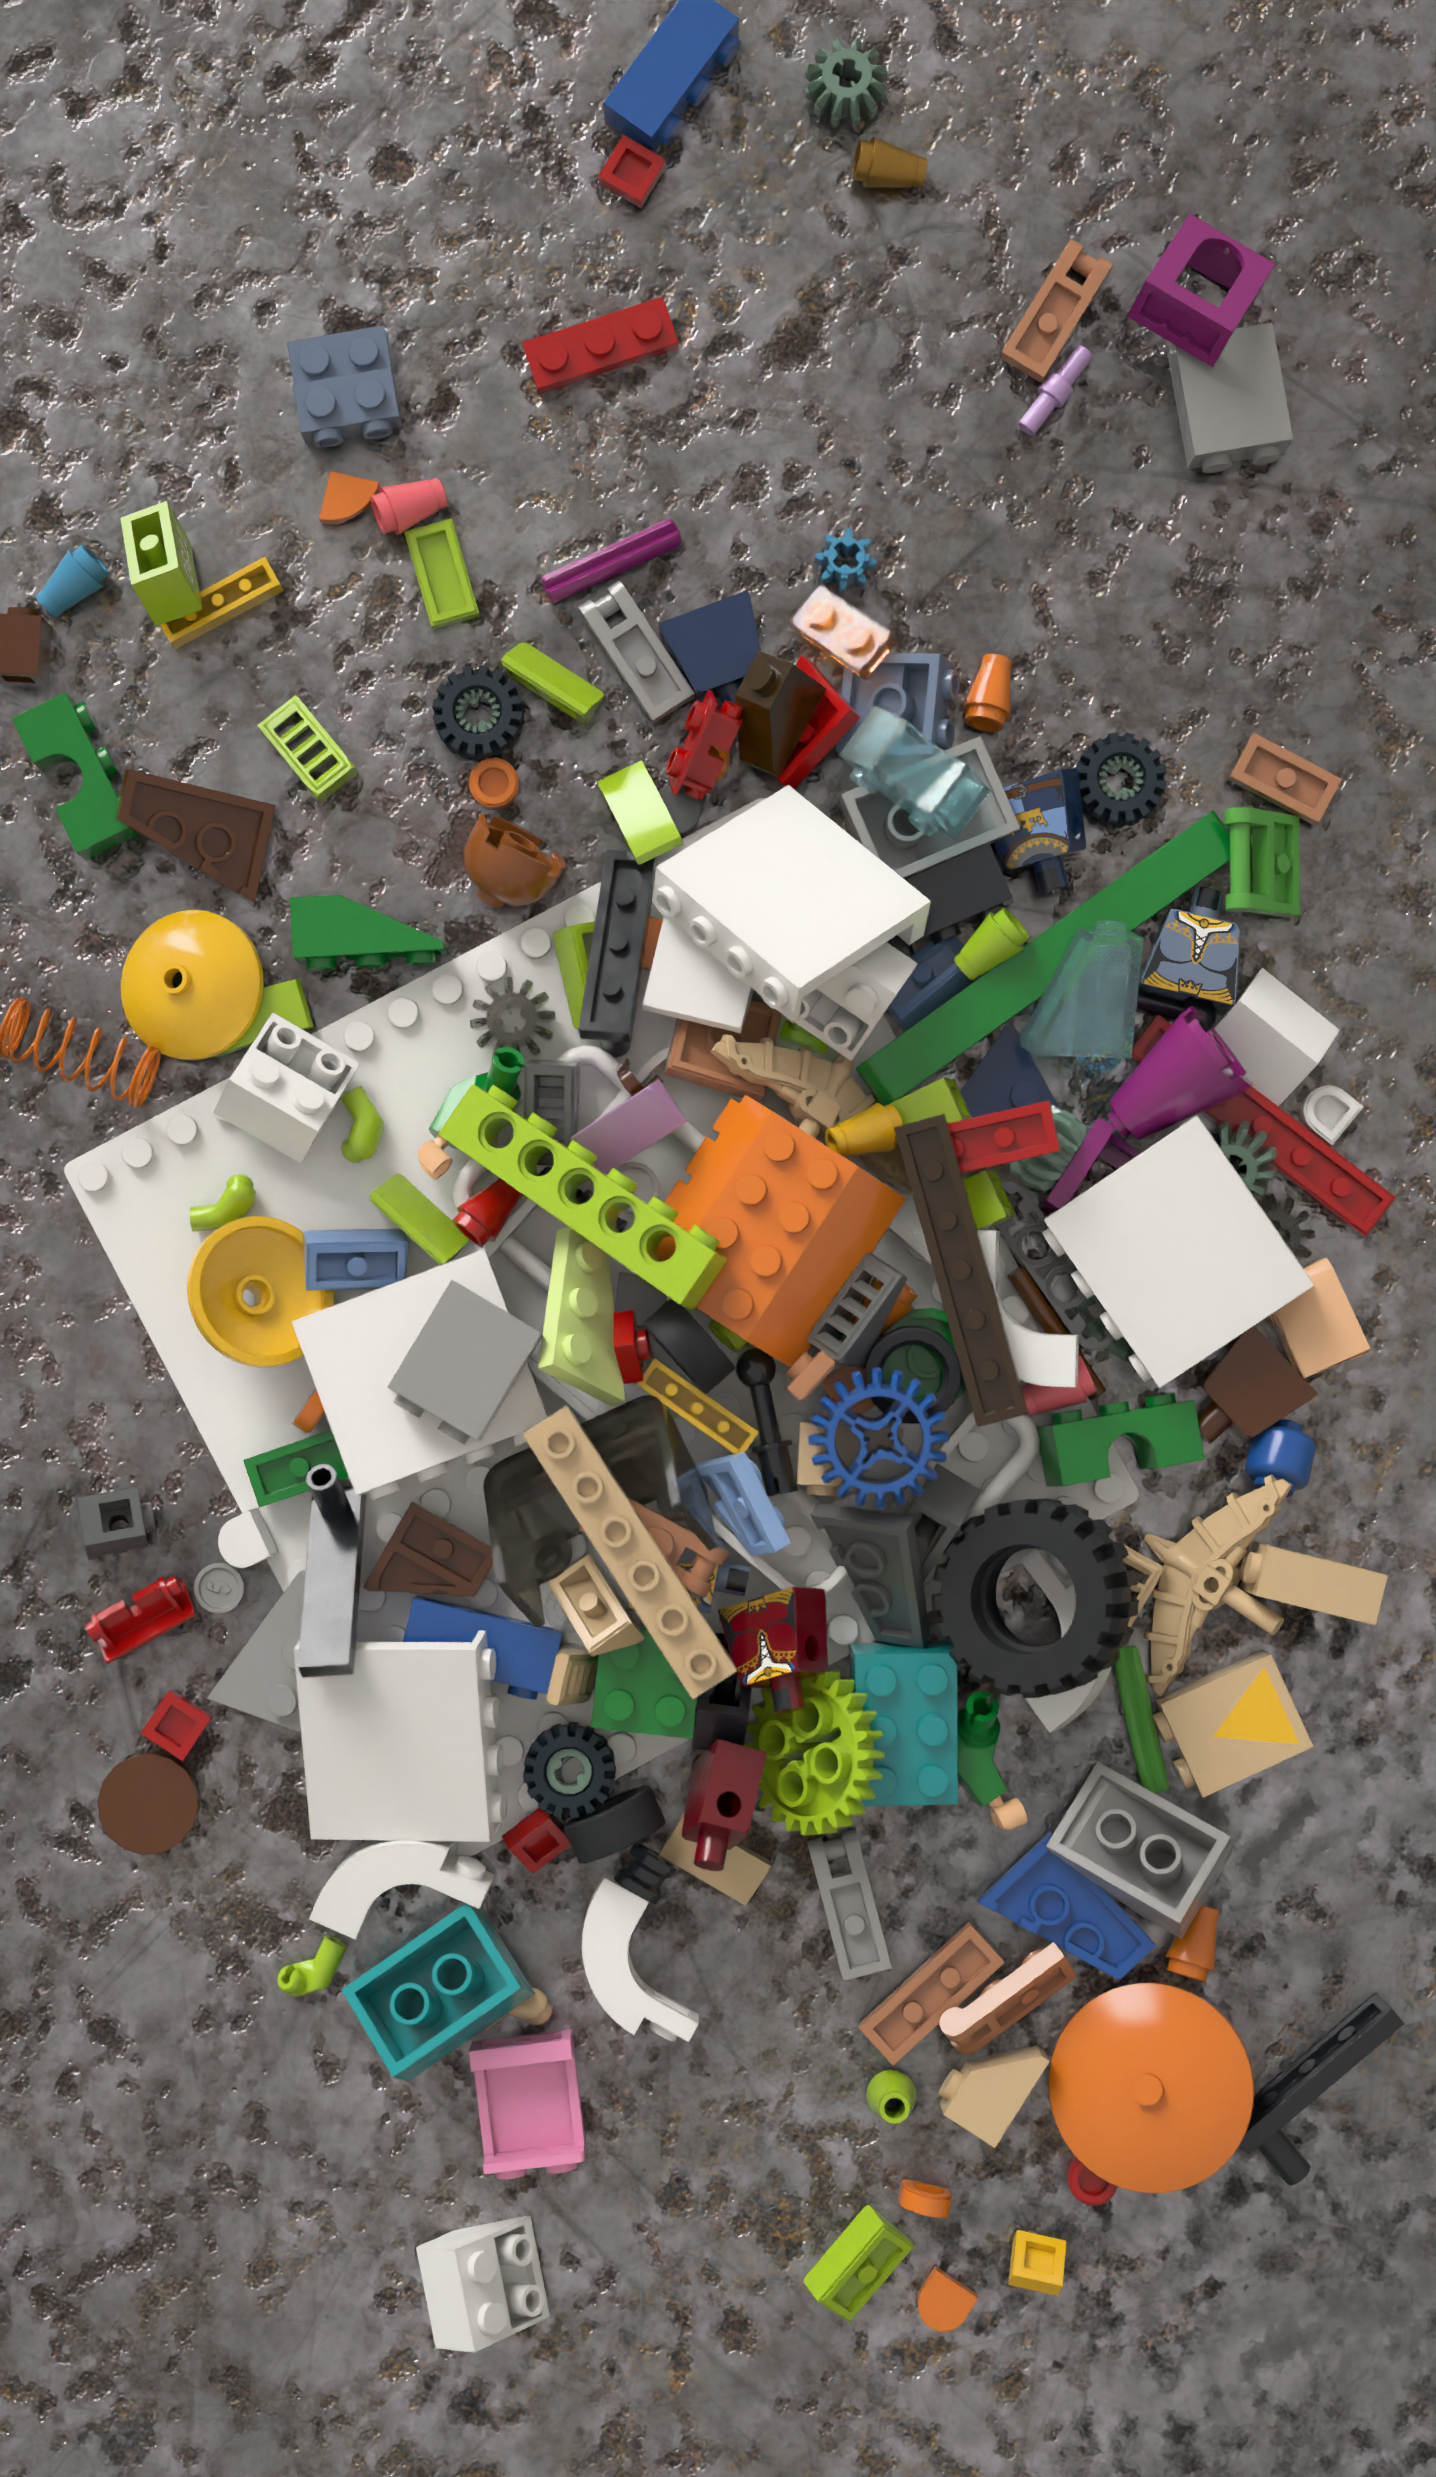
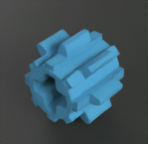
[814,528,877,595]

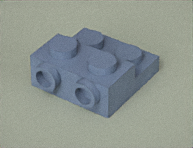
[287,325,403,448]
[835,652,960,761]

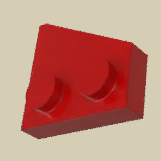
[777,655,861,789]

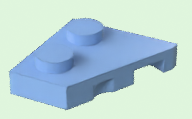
[684,1452,791,1556]

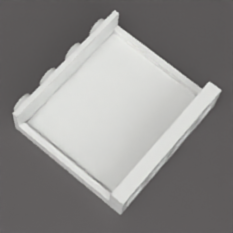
[652,785,931,1023]
[1042,1114,1314,1388]
[292,1249,548,1501]
[294,1630,507,1842]

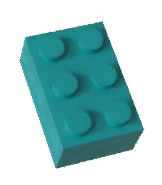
[849,1641,958,1806]
[341,1903,535,2081]

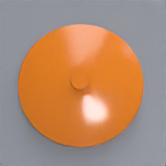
[1049,1982,1255,2193]

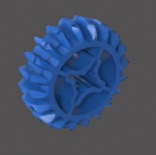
[808,1367,949,1509]

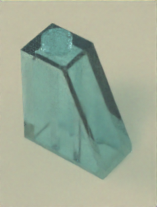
[1020,920,1143,1058]

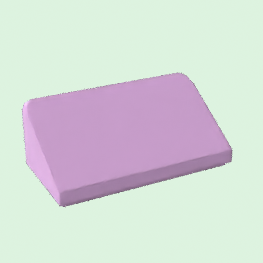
[570,1079,687,1174]

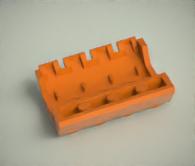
[657,1095,907,1367]

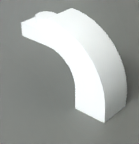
[978,1230,1079,1387]
[1020,1549,1112,1732]
[309,1840,495,1940]
[582,1870,699,2042]

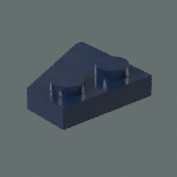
[960,1022,1058,1118]

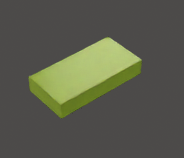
[404,518,480,630]

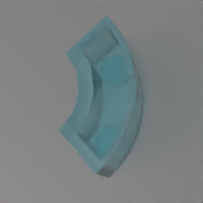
[839,706,991,840]

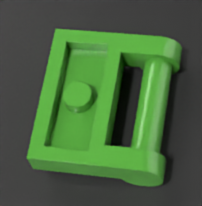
[1225,807,1300,917]

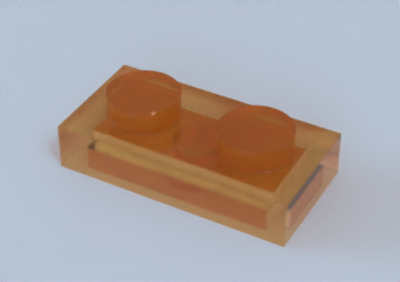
[789,584,897,680]

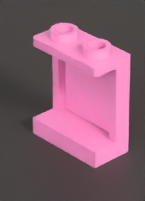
[469,2029,587,2180]

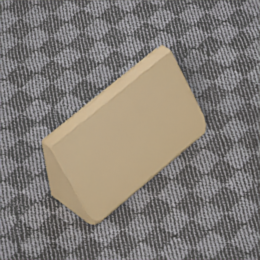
[548,1554,645,1656]
[659,1810,771,1906]

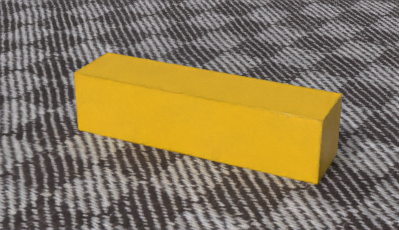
[161,557,284,650]
[637,1359,759,1454]

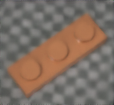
[858,1922,1005,2066]

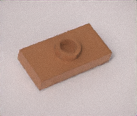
[784,1350,836,1401]

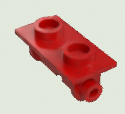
[665,689,743,800]
[85,1575,196,1665]

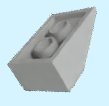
[838,736,1020,879]
[1046,1761,1232,1939]

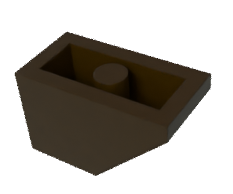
[735,651,826,778]

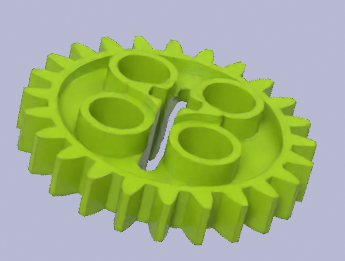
[744,1671,885,1836]

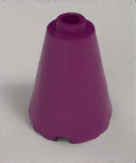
[1108,1006,1253,1140]

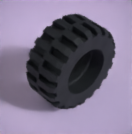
[932,1498,1139,1698]

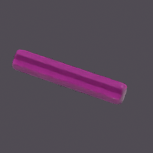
[541,519,681,603]

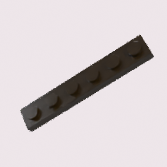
[894,1114,1029,1427]

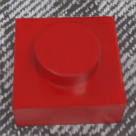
[598,134,666,208]
[613,1310,652,1384]
[140,1689,213,1761]
[501,1808,571,1874]

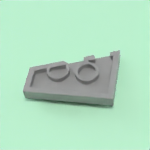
[207,1570,306,1732]

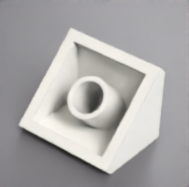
[1212,968,1340,1107]

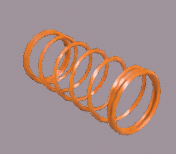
[0,997,161,1109]

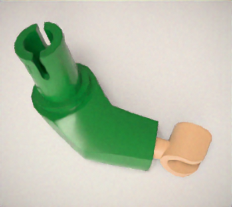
[418,1047,525,1180]
[957,1691,1028,1830]

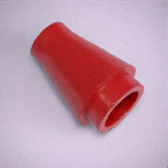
[452,1178,524,1248]

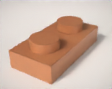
[1228,733,1342,826]

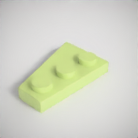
[538,1226,625,1406]

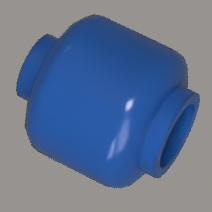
[1245,1419,1316,1497]

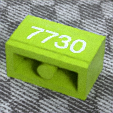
[120,501,202,626]

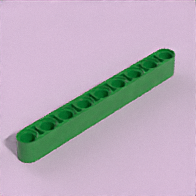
[855,810,1230,1106]

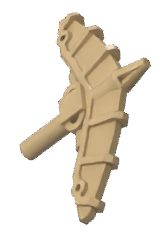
[710,1035,912,1195]
[1143,1475,1292,1697]

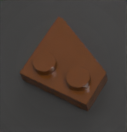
[363,1501,501,1597]

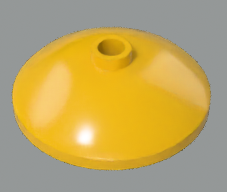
[121,910,264,1060]
[187,1216,334,1368]

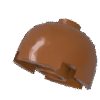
[463,814,566,909]

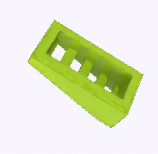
[257,695,359,804]

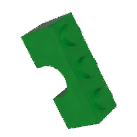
[11,692,140,861]
[1037,1392,1205,1487]

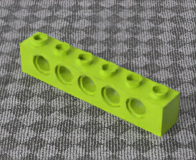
[438,1083,728,1310]

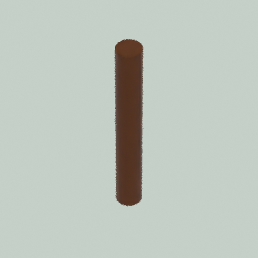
[1007,1266,1106,1400]

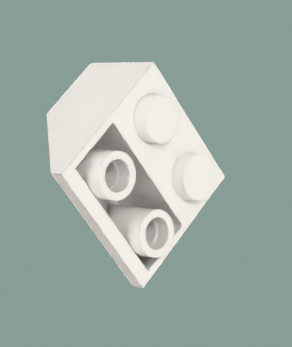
[776,942,918,1061]
[213,1013,360,1164]
[416,2216,550,2353]

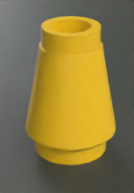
[825,1103,903,1157]

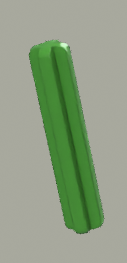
[1113,1645,1169,1794]

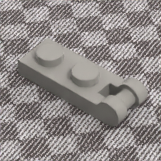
[577,581,695,724]
[807,1828,892,1981]

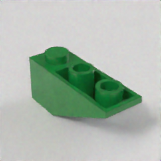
[290,895,448,971]

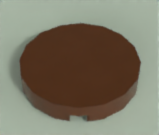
[97,1752,201,1855]

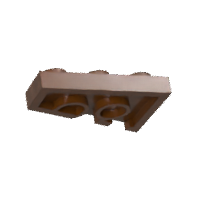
[115,769,276,903]

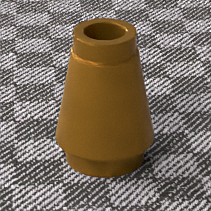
[852,136,927,188]

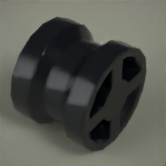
[614,1843,677,1904]

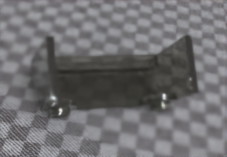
[483,1395,718,1628]

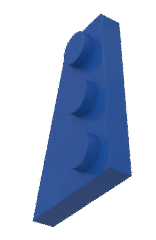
[977,1831,1156,1980]

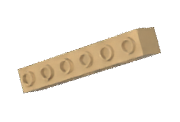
[523,1404,737,1699]

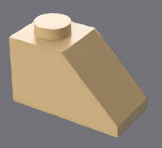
[796,1422,903,1496]
[938,2045,1050,2148]

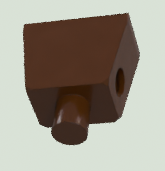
[1195,1325,1318,1444]

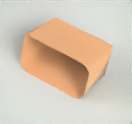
[1268,1258,1372,1378]

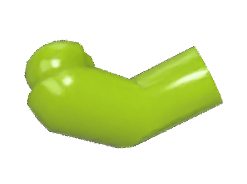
[340,1086,384,1163]

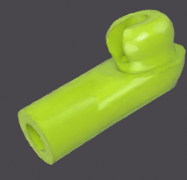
[190,1174,256,1232]
[277,1935,348,1997]

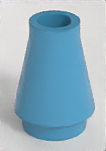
[35,544,110,618]

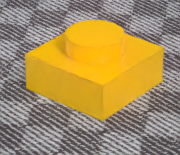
[1008,2230,1066,2296]

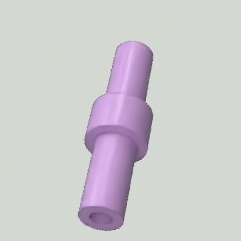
[1018,345,1093,436]

